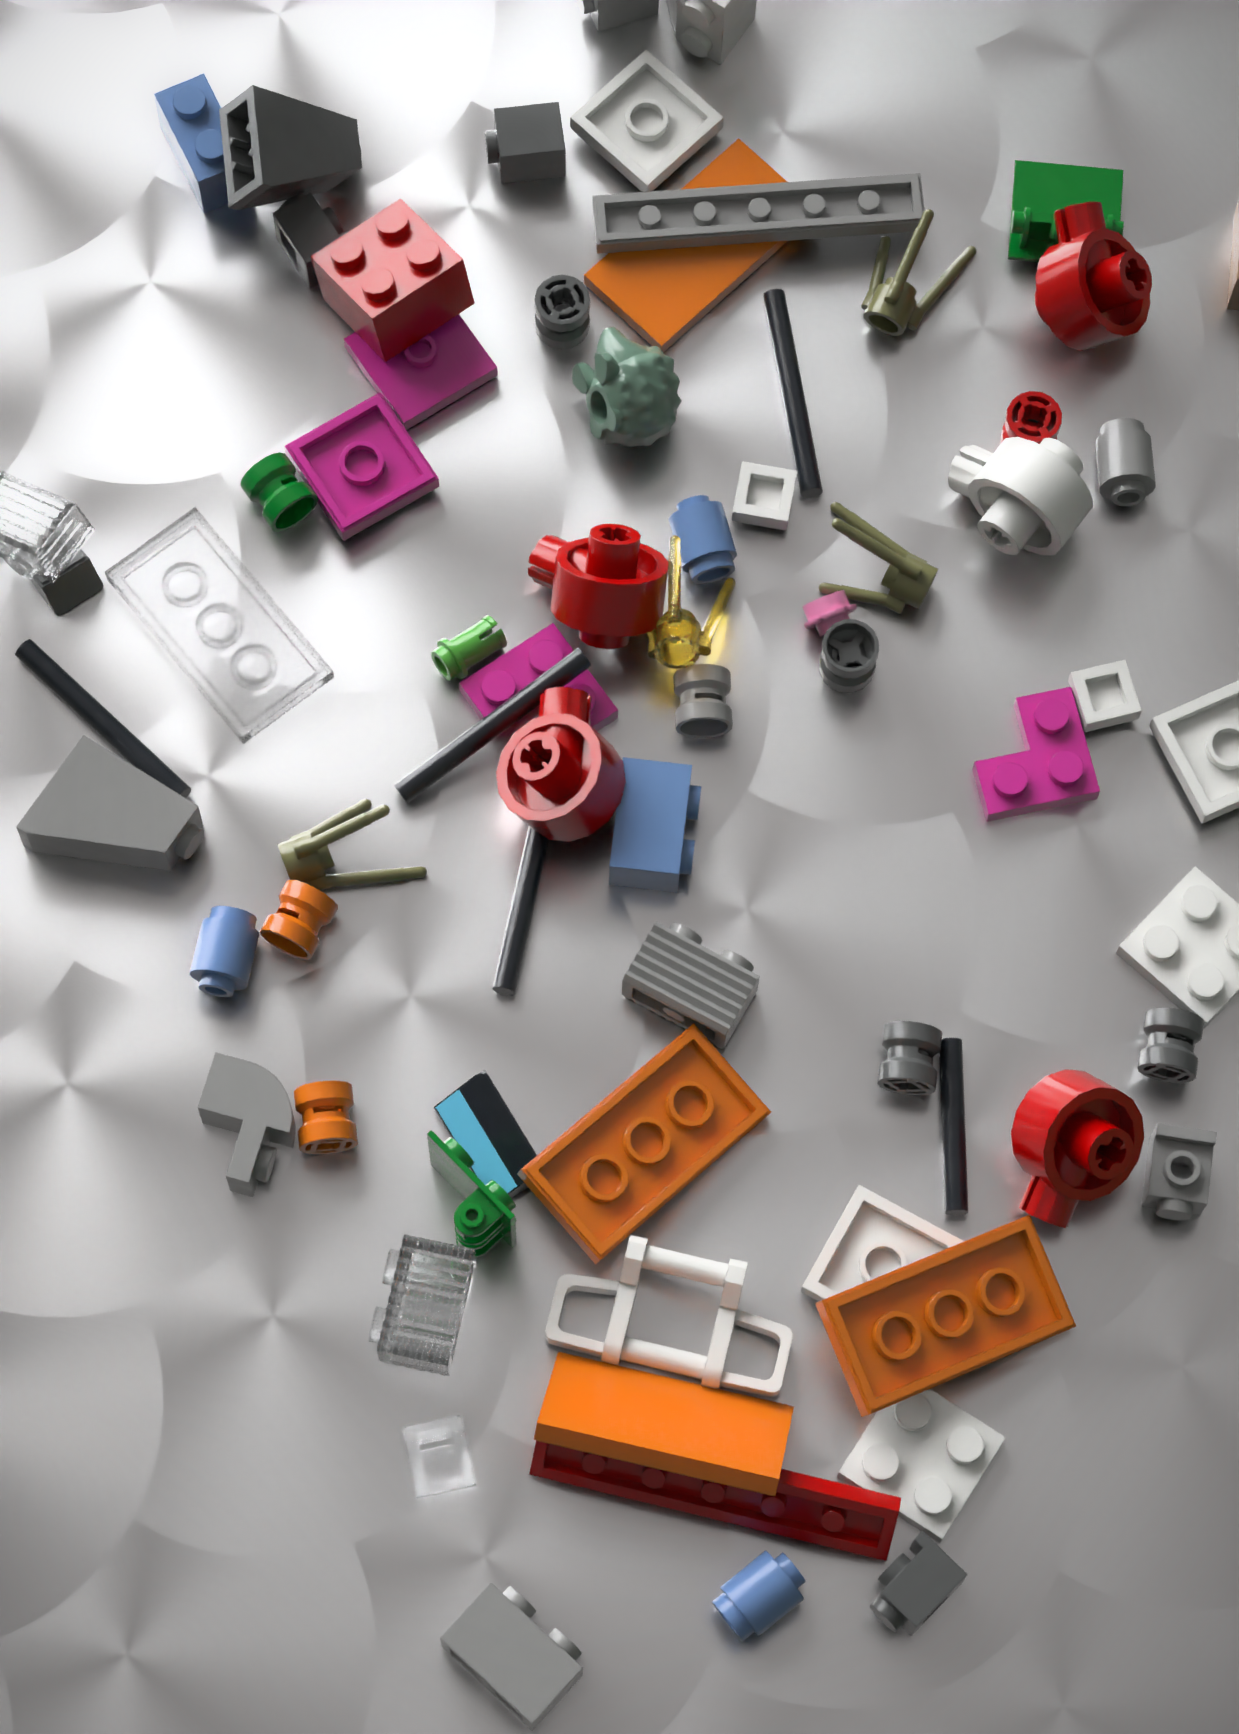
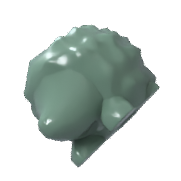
[572,327,682,447]

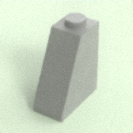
[16,735,204,871]

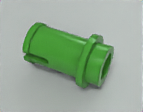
[431,615,507,681]

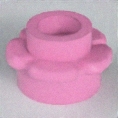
[802,590,857,637]

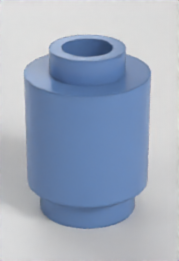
[668,495,737,584]
[190,906,259,997]
[712,1550,806,1641]

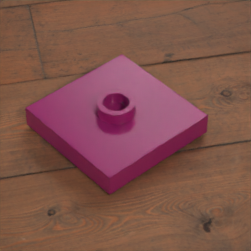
[344,314,498,430]
[284,392,439,541]

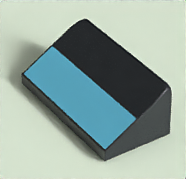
[434,1070,537,1198]

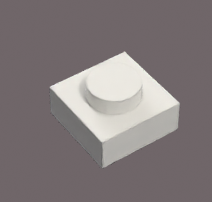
[732,461,797,530]
[1068,660,1142,732]

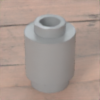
[1095,418,1156,506]

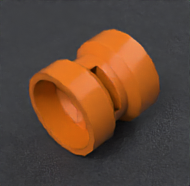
[260,880,338,960]
[294,1081,358,1154]

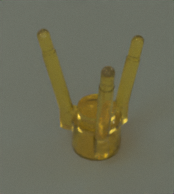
[646,535,736,669]

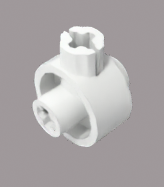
[948,437,1093,556]

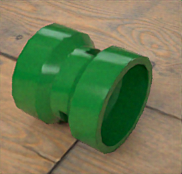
[240,452,318,532]

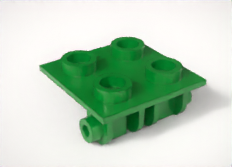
[1008,160,1124,262]
[427,1130,517,1258]

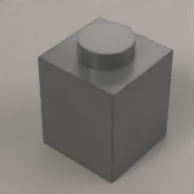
[485,102,566,184]

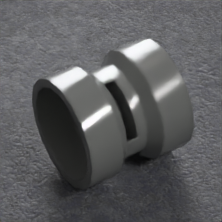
[534,275,590,350]
[819,619,879,693]
[1137,1008,1204,1083]
[877,1021,942,1095]

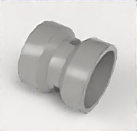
[673,664,733,738]

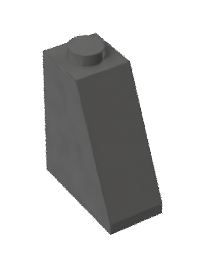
[219,85,362,210]

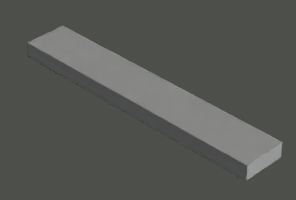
[592,173,925,254]

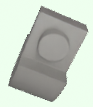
[198,1052,296,1197]

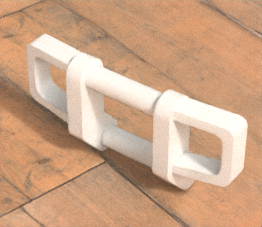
[545,1235,793,1397]

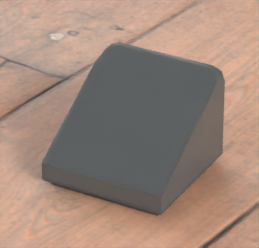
[19,533,103,616]

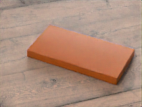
[584,138,789,353]
[517,1023,771,1265]
[815,1215,1076,1417]
[534,1351,794,1496]

